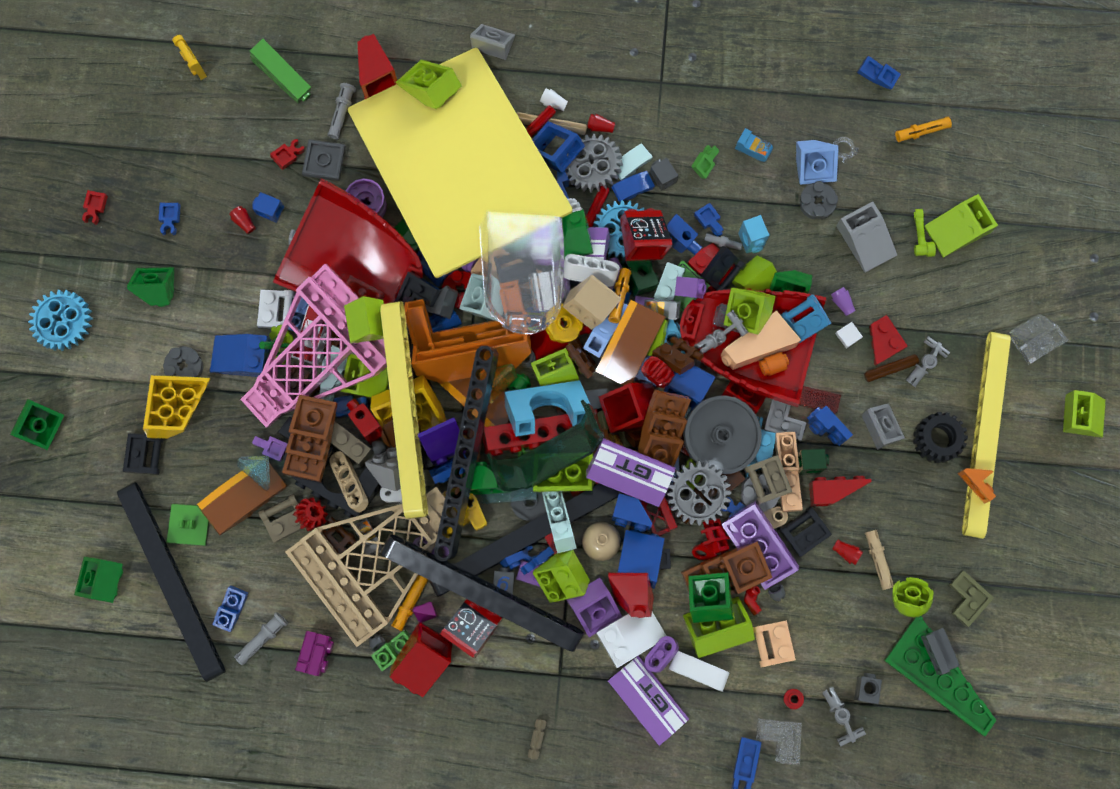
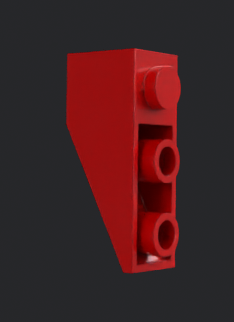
[809,476,871,507]

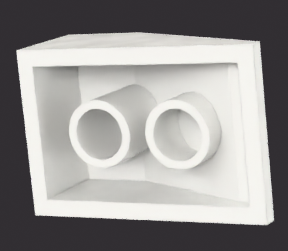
[596,612,666,668]

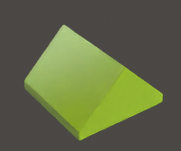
[732,255,777,291]
[344,296,384,344]

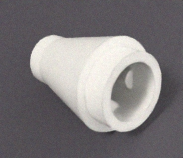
[540,88,568,111]

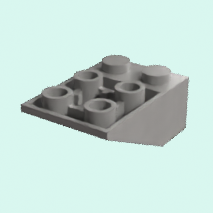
[836,202,897,273]

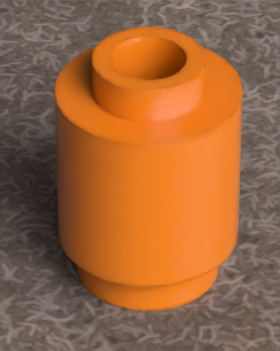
[759,352,789,376]

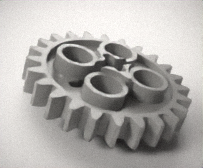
[565,134,623,193]
[666,460,731,525]

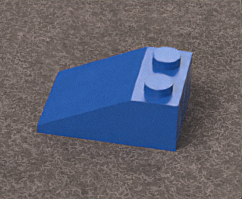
[210,334,272,377]

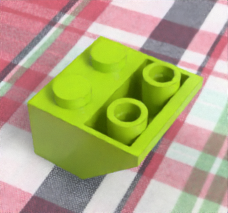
[531,348,579,386]
[341,354,389,398]
[1063,390,1105,438]
[533,550,590,603]

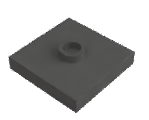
[302,140,346,181]

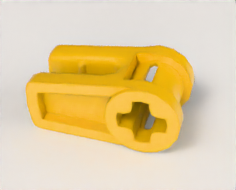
[466,493,487,530]

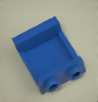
[617,530,665,589]

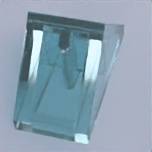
[237,456,270,491]

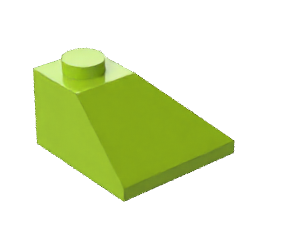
[723,288,775,335]

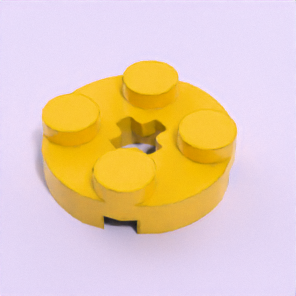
[544,304,583,343]

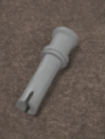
[327,83,356,139]
[234,612,288,665]

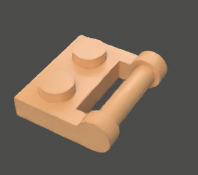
[753,620,796,667]

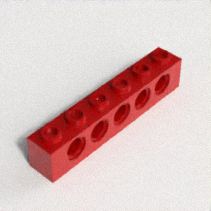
[482,409,600,456]

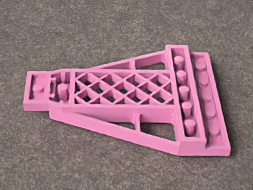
[240,264,387,428]

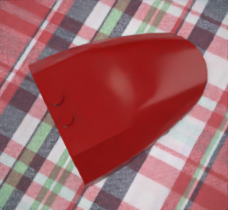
[273,178,423,304]
[680,289,826,407]

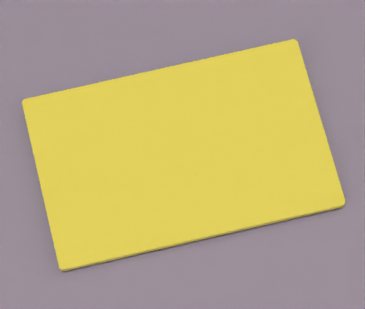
[347,48,573,278]

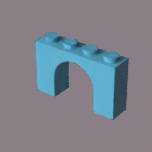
[505,380,593,437]

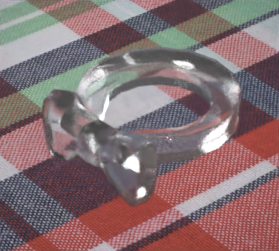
[833,137,859,163]

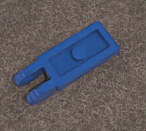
[731,737,761,789]

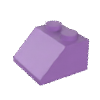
[566,578,622,637]

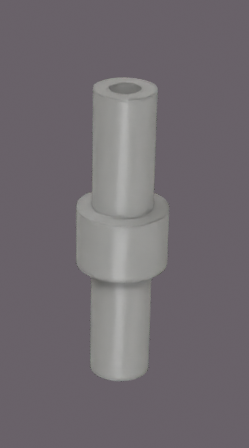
[704,233,742,250]

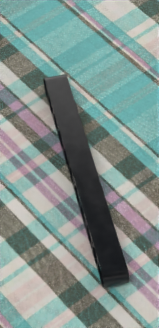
[434,346,498,561]
[117,482,226,682]
[428,483,624,597]
[380,534,584,652]

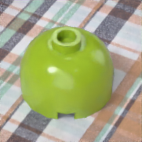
[892,577,934,618]

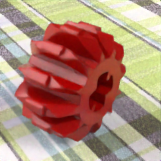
[641,356,674,388]
[293,497,328,532]

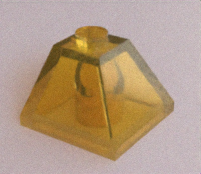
[477,364,518,404]

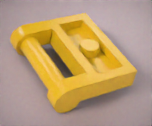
[172,35,207,80]

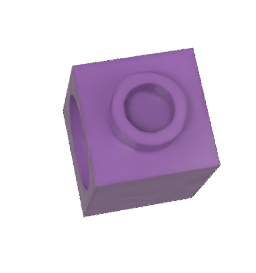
[675,276,706,299]

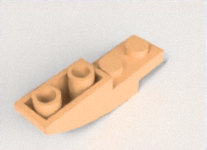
[775,432,803,512]

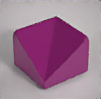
[413,602,438,623]

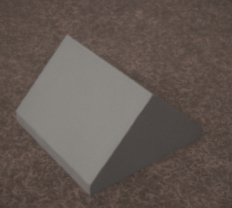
[470,24,515,60]
[861,403,905,450]

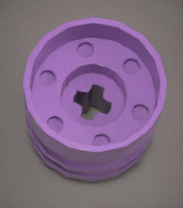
[346,178,387,218]

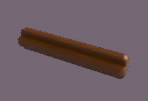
[864,354,919,382]

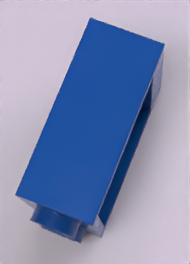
[532,121,585,173]

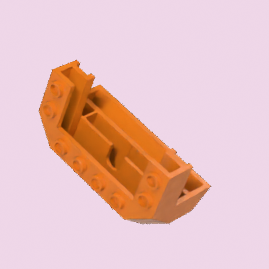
[404,280,531,383]

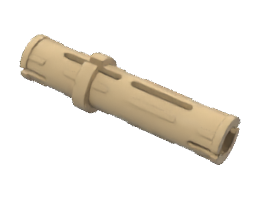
[865,530,894,590]

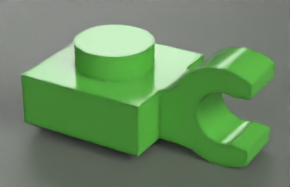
[691,145,719,179]

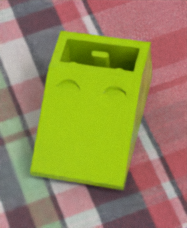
[924,194,998,258]

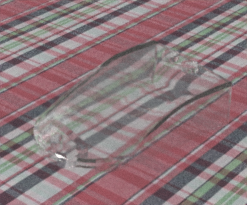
[479,212,564,334]

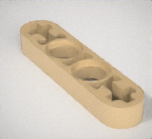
[329,451,368,512]

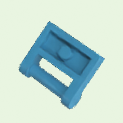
[781,294,832,343]

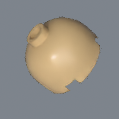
[582,522,621,561]

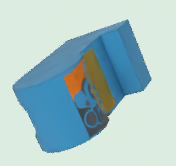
[735,128,773,162]

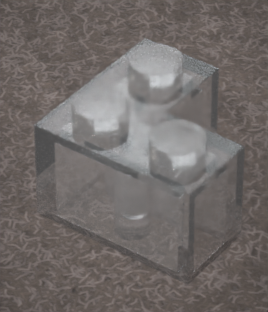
[756,718,802,765]

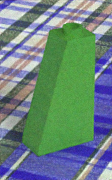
[250,39,311,103]

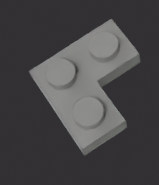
[763,399,806,442]

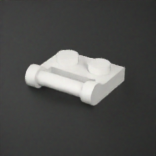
[257,290,295,329]

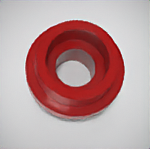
[783,689,804,709]

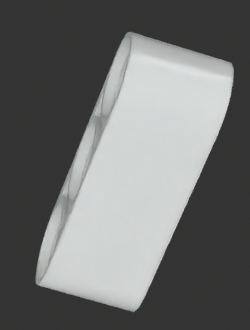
[561,254,620,287]
[669,651,730,692]

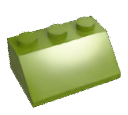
[533,453,595,492]
[683,597,755,658]

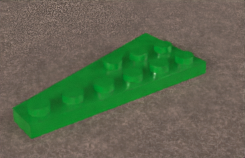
[883,616,996,737]

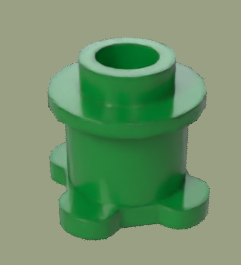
[505,374,531,391]

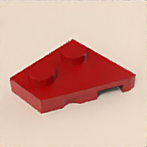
[869,315,908,366]

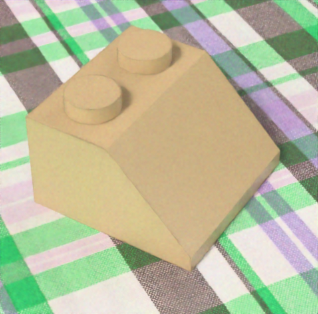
[562,275,621,330]

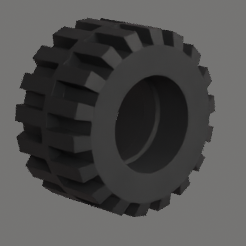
[913,412,968,463]

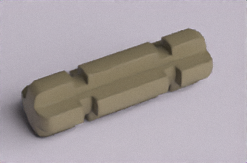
[528,719,546,760]

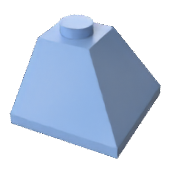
[796,140,838,185]

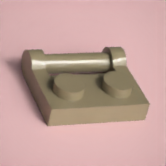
[744,455,792,505]
[258,494,302,543]

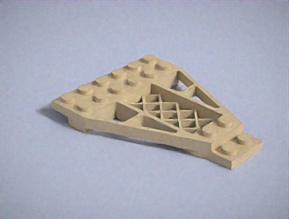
[285,487,457,647]

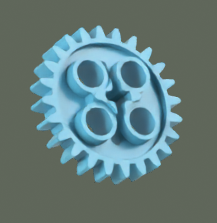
[593,200,644,259]
[28,290,93,351]

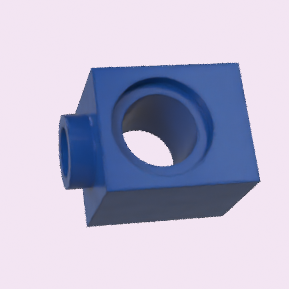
[252,192,284,223]

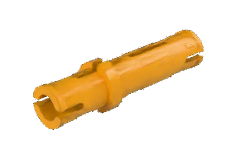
[895,117,952,142]
[608,268,631,323]
[391,575,428,631]

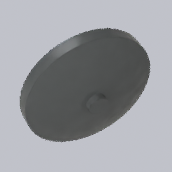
[683,396,762,474]

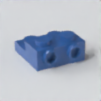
[807,406,853,446]

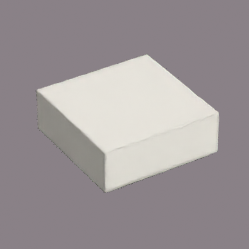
[835,322,863,349]

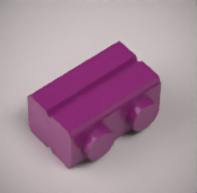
[295,631,334,676]

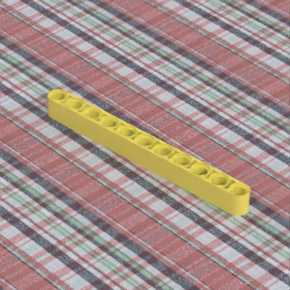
[380,301,428,519]
[962,332,1011,539]

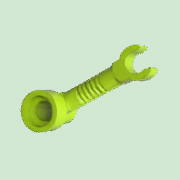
[914,209,936,257]

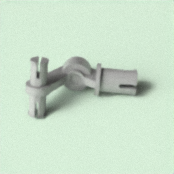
[694,310,748,354]
[906,336,950,387]
[822,687,866,747]

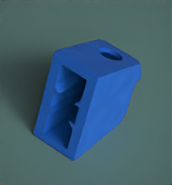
[666,214,702,255]

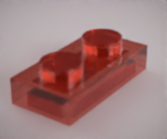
[799,386,841,415]

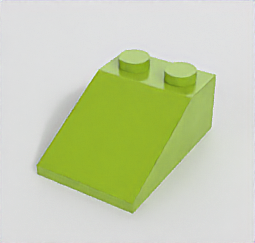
[396,60,462,109]

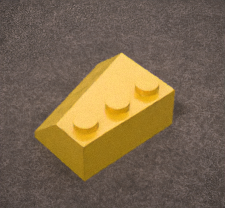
[143,375,210,439]
[370,375,447,432]

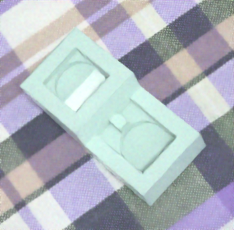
[616,143,652,180]

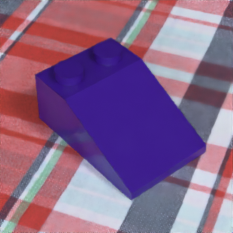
[417,418,468,466]

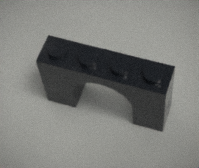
[291,446,381,518]

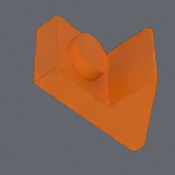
[958,468,996,504]

